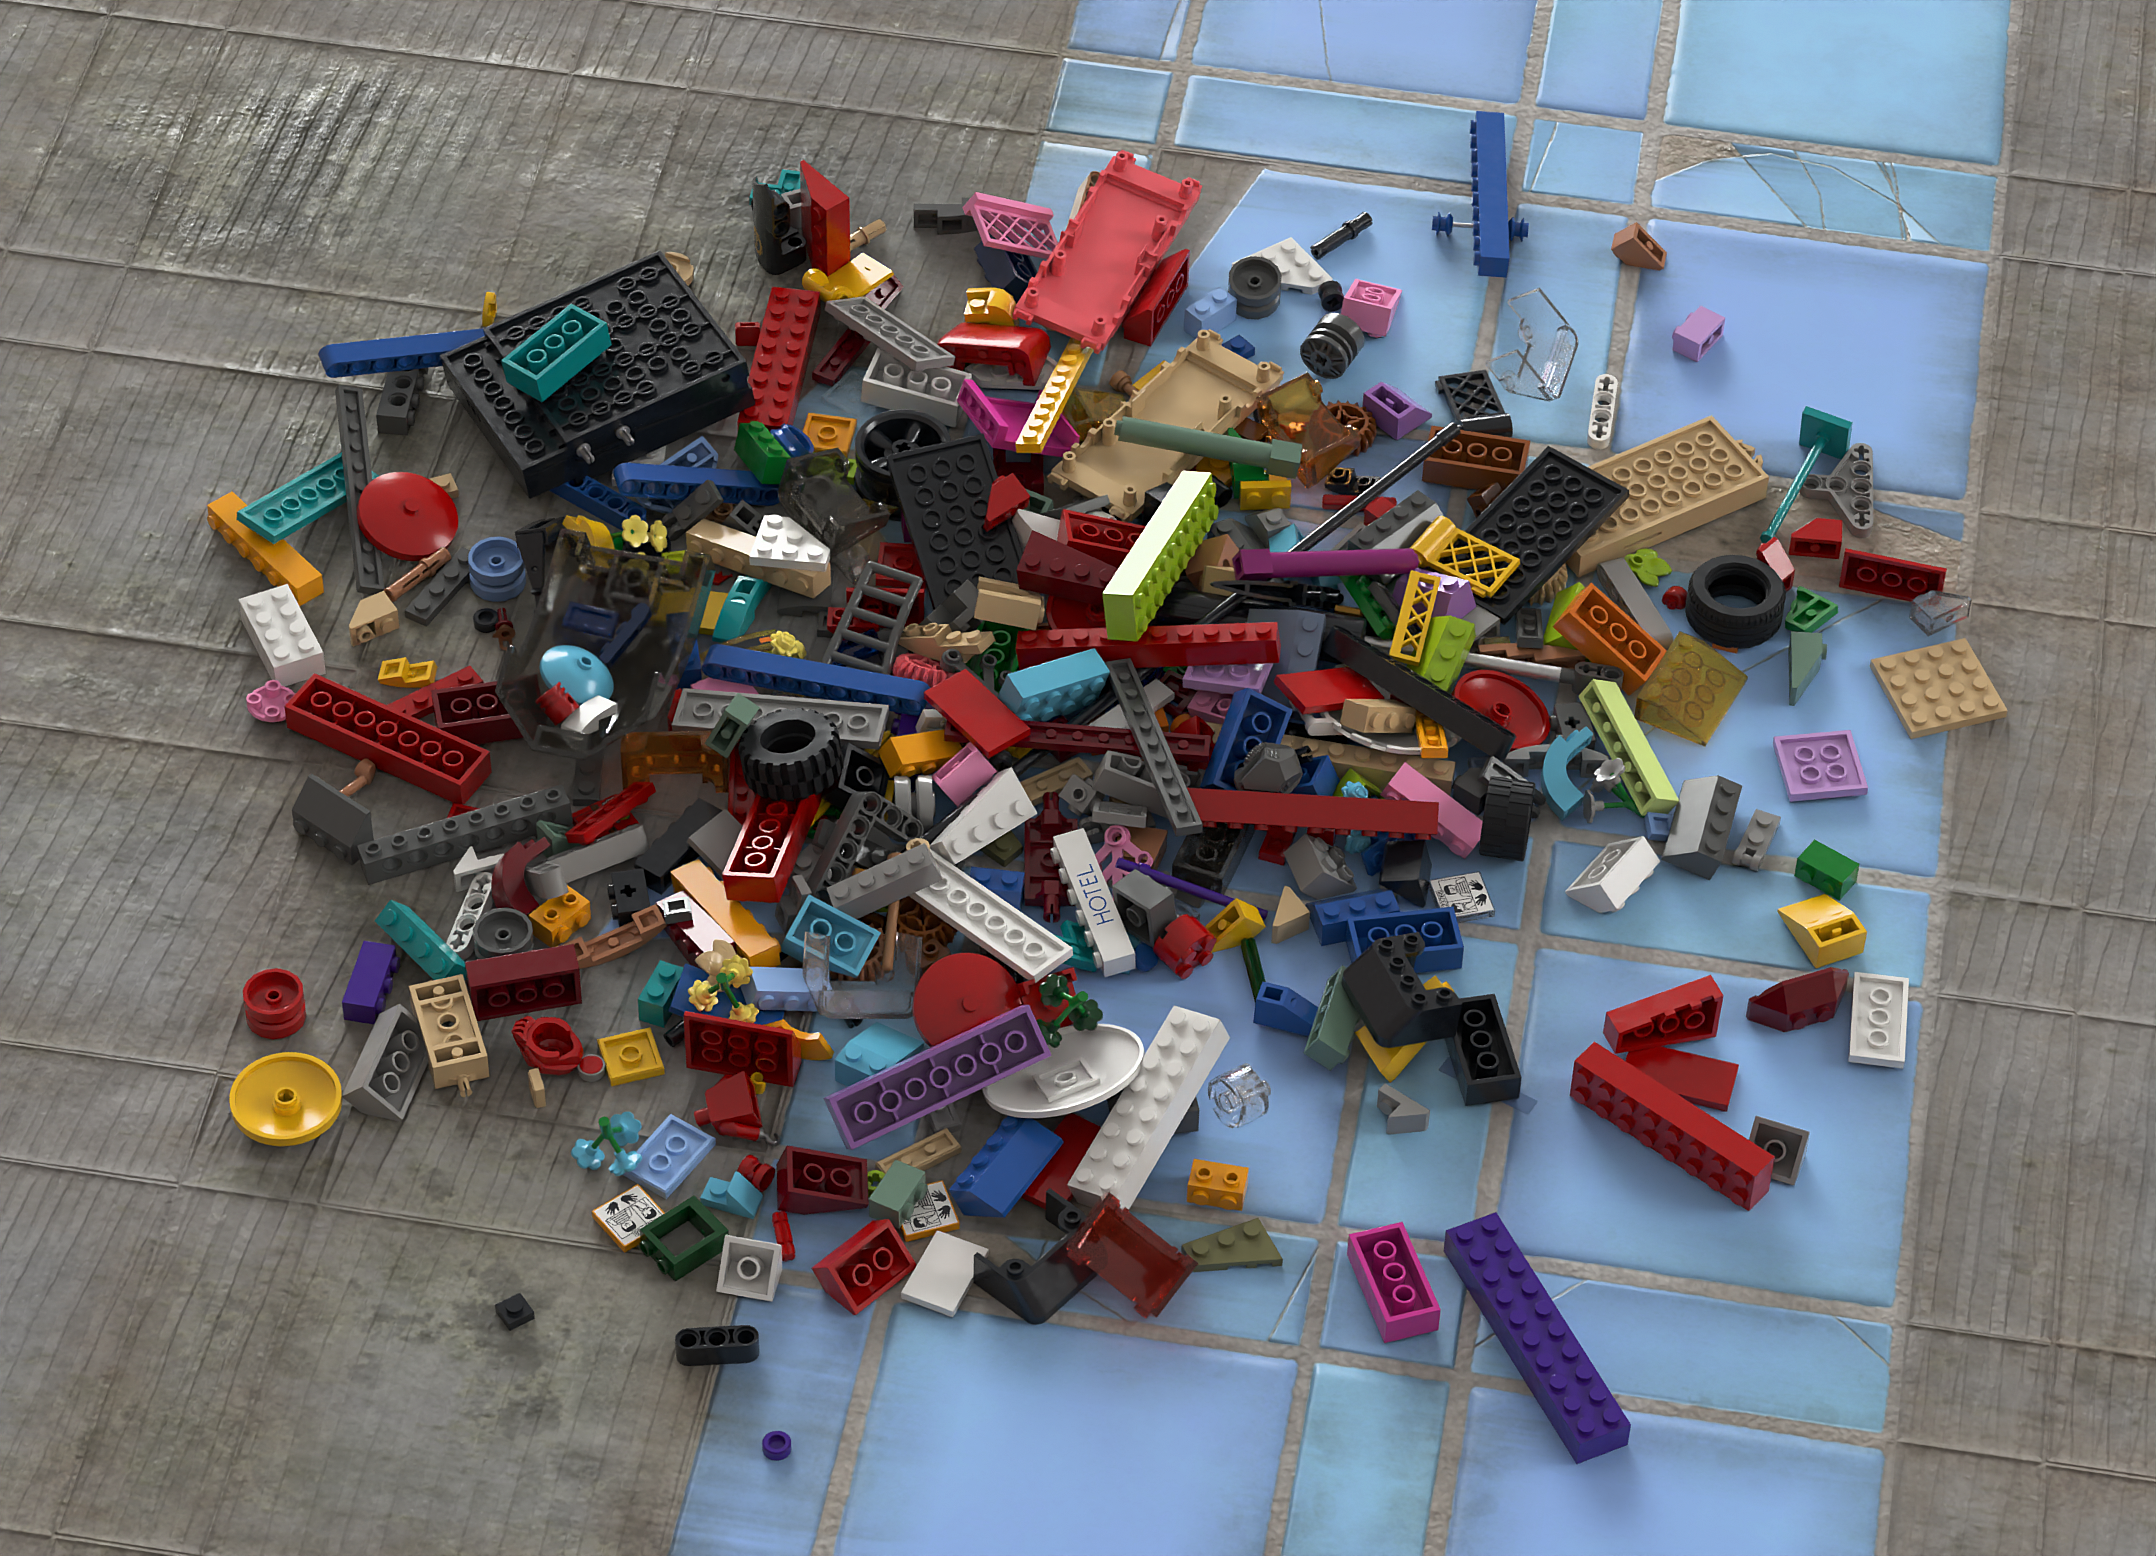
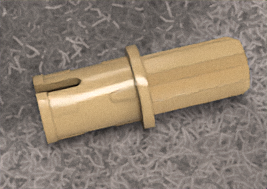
[850,219,887,252]

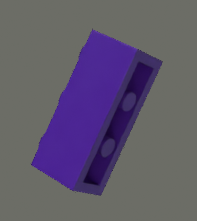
[342,941,400,1024]

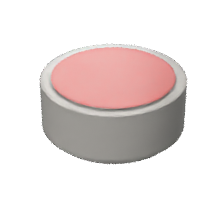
[577,1054,606,1082]

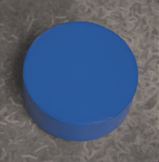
[1134,943,1158,972]

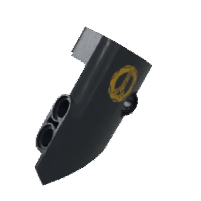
[751,176,806,275]

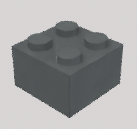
[1112,869,1177,948]

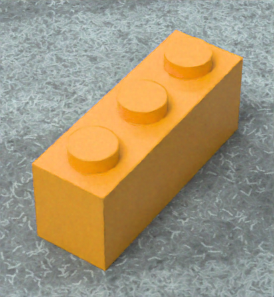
[878,729,963,778]

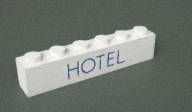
[1050,828,1136,977]

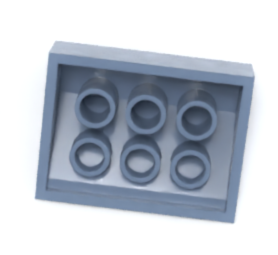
[1247,609,1326,721]

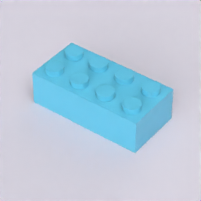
[997,648,1110,722]

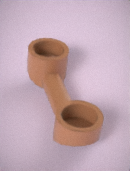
[340,758,376,797]

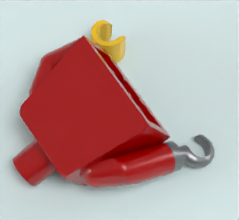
[694,1071,780,1146]

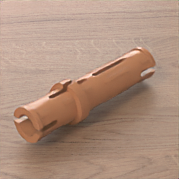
[384,547,452,602]

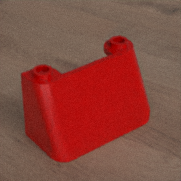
[937,322,1051,386]

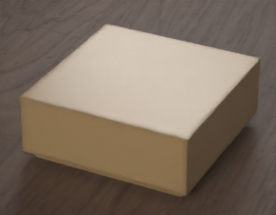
[528,1068,546,1108]

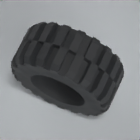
[738,708,844,802]

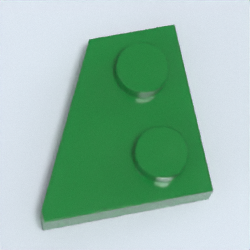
[1785,586,1838,633]

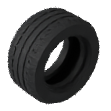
[1685,555,1786,649]

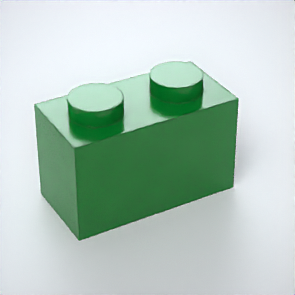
[1794,839,1860,901]

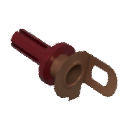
[492,607,516,651]

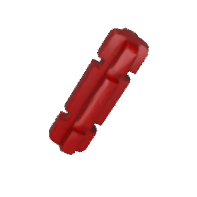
[772,1211,796,1262]

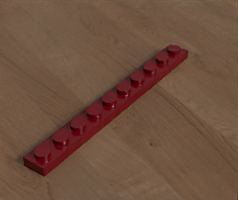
[944,720,1211,763]

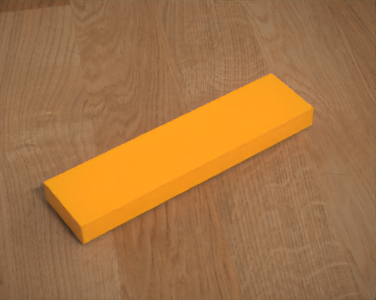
[1415,710,1448,758]

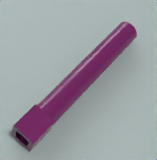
[1232,548,1419,581]

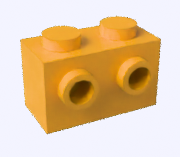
[529,885,591,948]
[1187,1159,1249,1211]

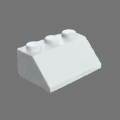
[1565,836,1660,913]

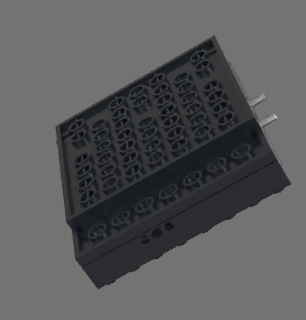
[440,250,756,499]

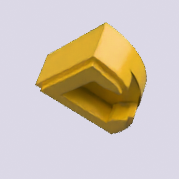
[482,292,497,327]

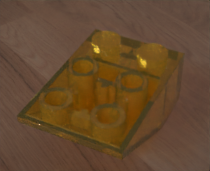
[1062,388,1126,445]

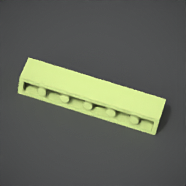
[1578,679,1679,816]

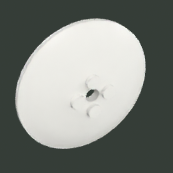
[982,1024,1145,1118]

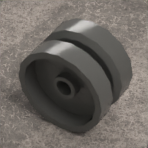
[1228,256,1282,319]
[473,908,534,960]

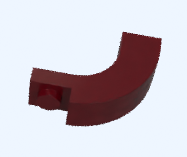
[491,837,550,916]

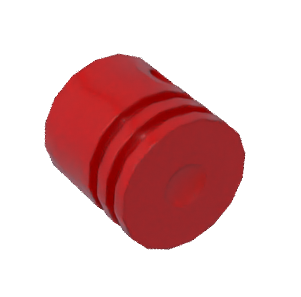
[535,682,579,726]

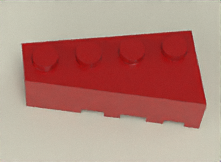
[1603,975,1724,1054]

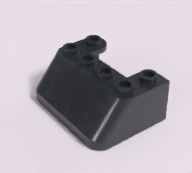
[1341,932,1462,1048]

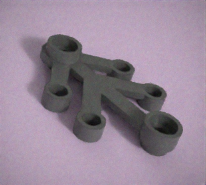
[940,649,1012,697]

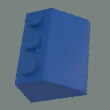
[1305,888,1400,946]

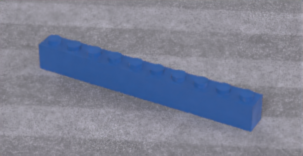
[1469,111,1510,278]

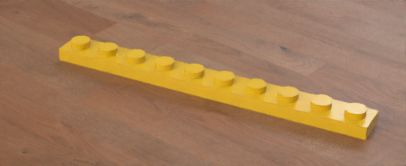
[1015,338,1094,453]

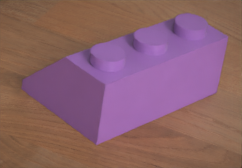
[1392,568,1476,628]

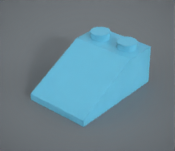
[781,895,881,978]
[835,1022,924,1086]

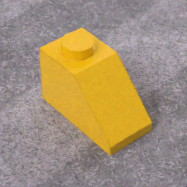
[1205,898,1266,953]

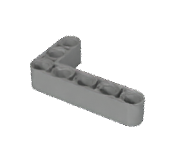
[524,824,650,899]

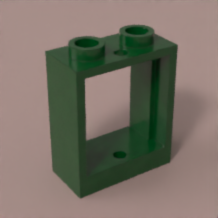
[639,1195,729,1282]

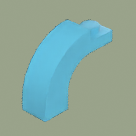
[1541,726,1593,821]

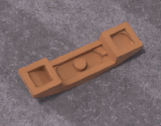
[562,904,666,969]

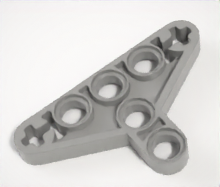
[1799,443,1873,538]

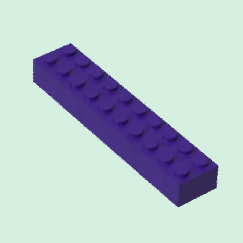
[1443,1212,1631,1464]

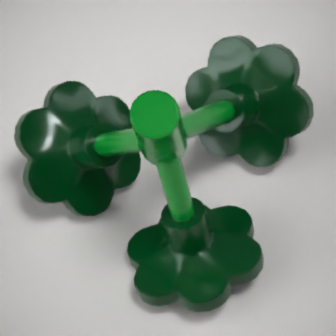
[1036,974,1103,1048]

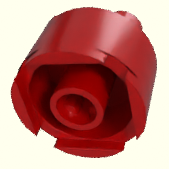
[1153,914,1216,979]

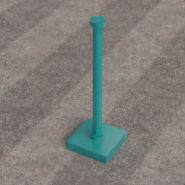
[1760,406,1853,543]

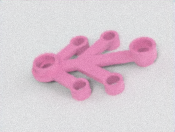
[1095,825,1153,901]

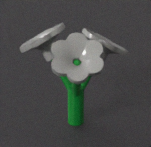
[1582,758,1645,823]

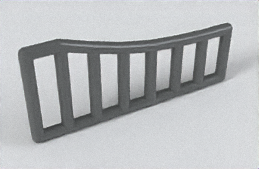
[805,561,923,749]

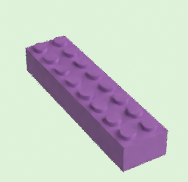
[823,1005,1052,1150]

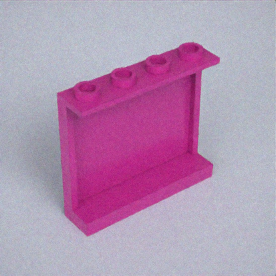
[957,379,1080,457]

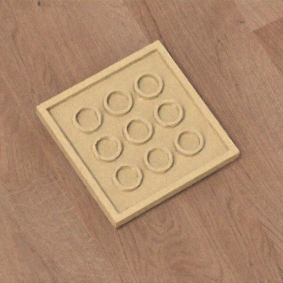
[1870,638,2008,739]

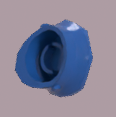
[770,423,814,468]

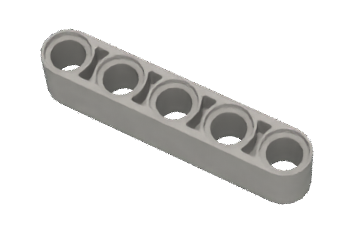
[1596,557,1674,650]

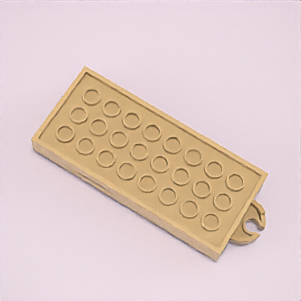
[1565,415,1769,578]

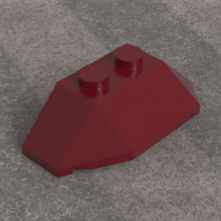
[1746,967,1849,1032]

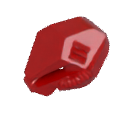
[511,1016,584,1075]

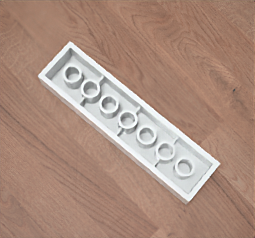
[1067,1006,1230,1218]

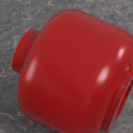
[1662,586,1687,610]

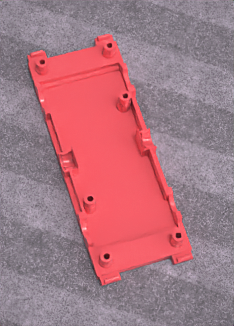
[1012,150,1202,354]

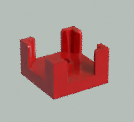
[1017,967,1077,1028]

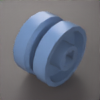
[468,537,526,602]

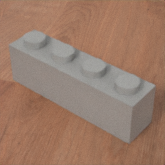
[827,843,943,919]

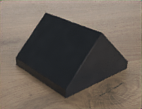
[1378,840,1432,908]

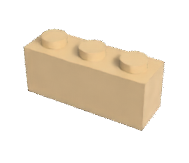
[1340,699,1417,733]

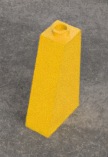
[1355,975,1454,1083]

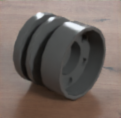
[1300,313,1365,379]

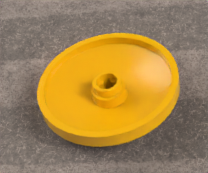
[229,1052,342,1146]

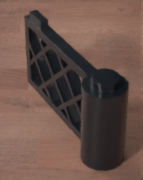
[1435,370,1513,437]

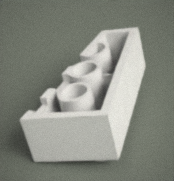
[930,767,1038,865]

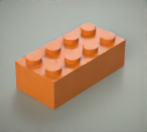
[1553,582,1668,696]

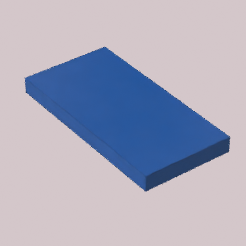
[669,963,785,1025]

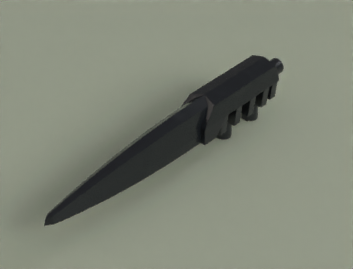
[1210,580,1344,610]

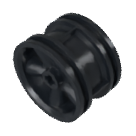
[855,409,951,522]

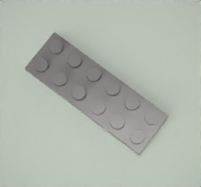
[825,296,955,372]

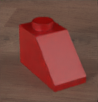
[984,473,1031,532]
[1788,518,1842,559]

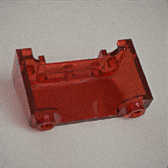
[1065,1192,1198,1319]

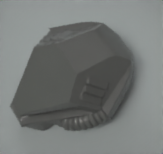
[1233,742,1303,794]

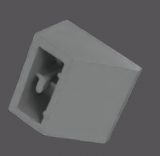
[1284,833,1357,900]

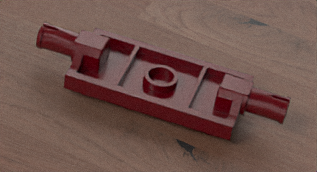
[1024,792,1078,923]

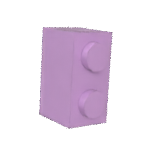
[1672,306,1725,362]

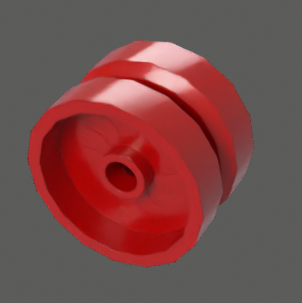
[243,968,306,1039]

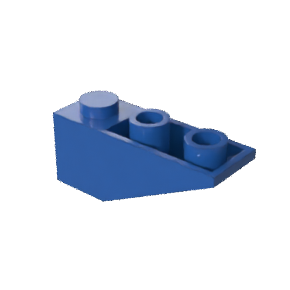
[1253,982,1318,1037]

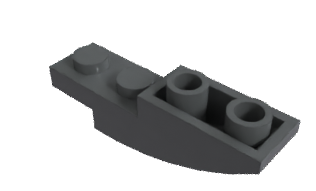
[914,198,1010,235]

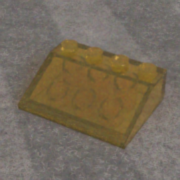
[1634,631,1748,746]

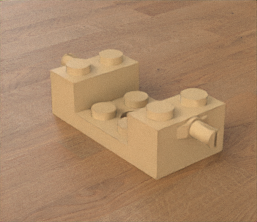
[409,974,489,1097]

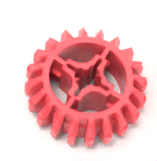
[892,653,959,688]

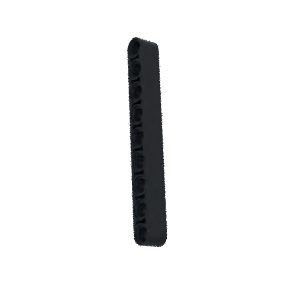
[1322,625,1516,761]

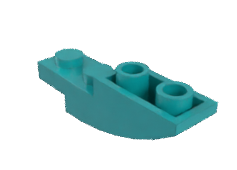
[712,575,773,645]

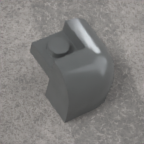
[919,579,983,633]

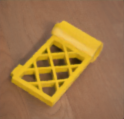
[1410,516,1520,598]

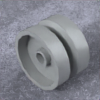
[894,775,935,834]

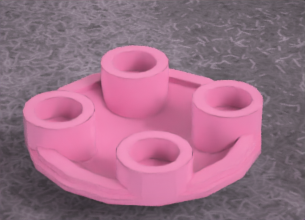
[246,680,296,722]

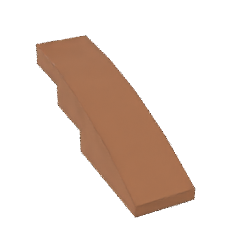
[1477,643,1586,679]

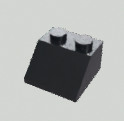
[821,743,889,809]

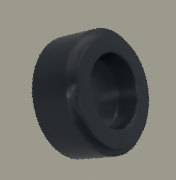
[473,608,499,633]

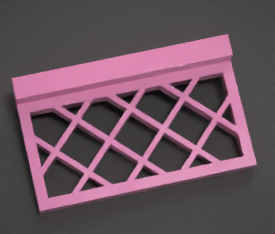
[962,192,1058,259]

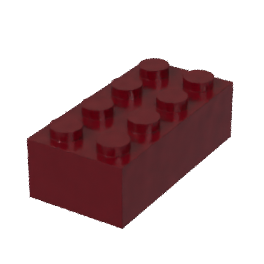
[431,676,545,745]
[465,944,582,1021]

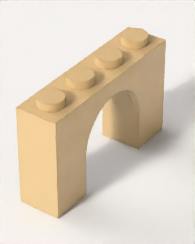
[974,576,1045,630]

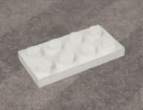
[1848,972,1909,1068]

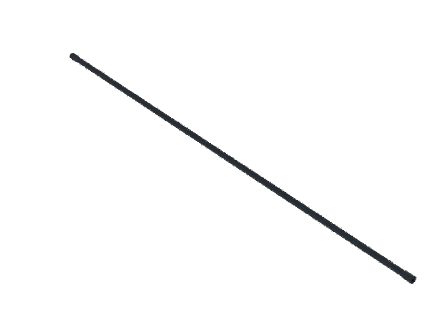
[663,422,1461,1047]

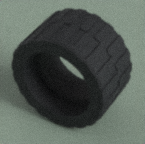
[1479,776,1535,861]

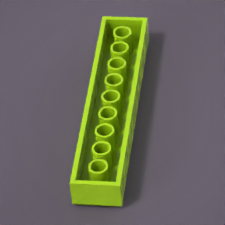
[1102,471,1218,641]

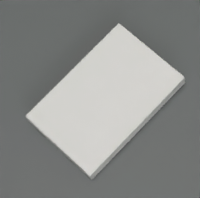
[901,1230,989,1317]

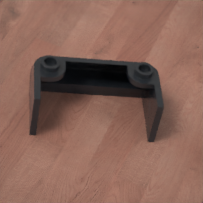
[973,1188,1107,1325]

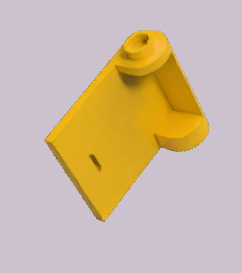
[802,253,894,303]

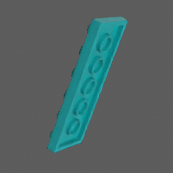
[236,452,379,544]

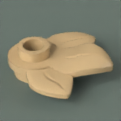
[695,939,743,992]

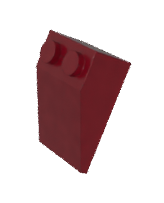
[776,1145,869,1215]

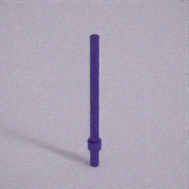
[1115,857,1268,921]

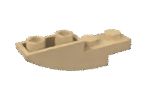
[898,623,995,664]

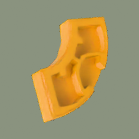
[764,1019,834,1060]

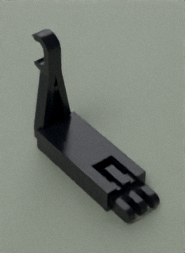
[515,517,566,616]

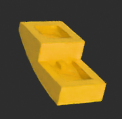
[378,657,438,688]

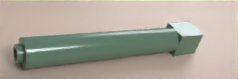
[1114,416,1302,479]

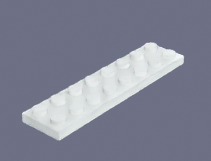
[909,849,1073,983]

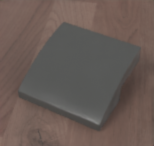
[777,570,834,617]

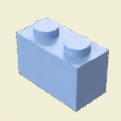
[1184,287,1237,339]

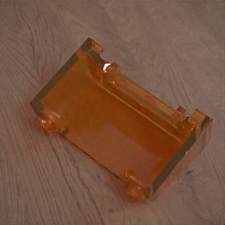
[1256,372,1361,488]
[620,731,729,793]

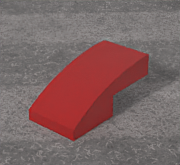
[1258,826,1298,866]

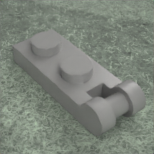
[1732,809,1781,872]

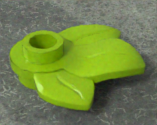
[1624,549,1672,587]

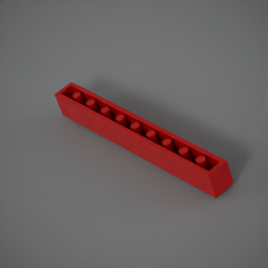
[1016,622,1281,670]
[1187,788,1439,840]

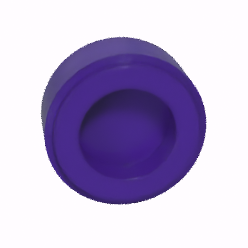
[762,1431,792,1461]

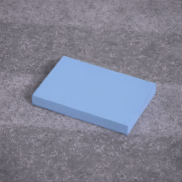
[623,1114,716,1199]

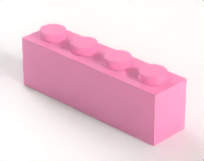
[1380,762,1483,859]

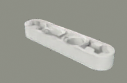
[1587,374,1618,449]
[446,872,494,960]

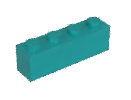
[375,900,467,981]

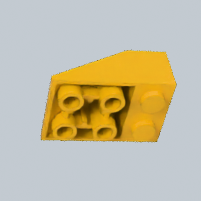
[1777,894,1867,968]

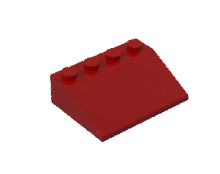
[800,160,850,277]
[684,1011,802,1087]

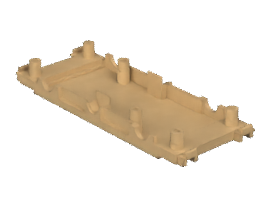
[1047,329,1284,522]

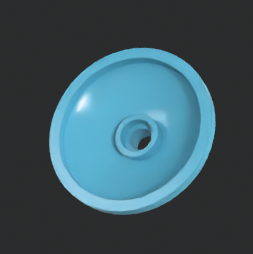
[539,645,614,706]

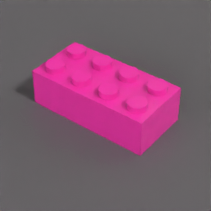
[1347,1222,1441,1343]

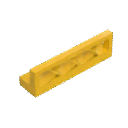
[1389,570,1441,666]

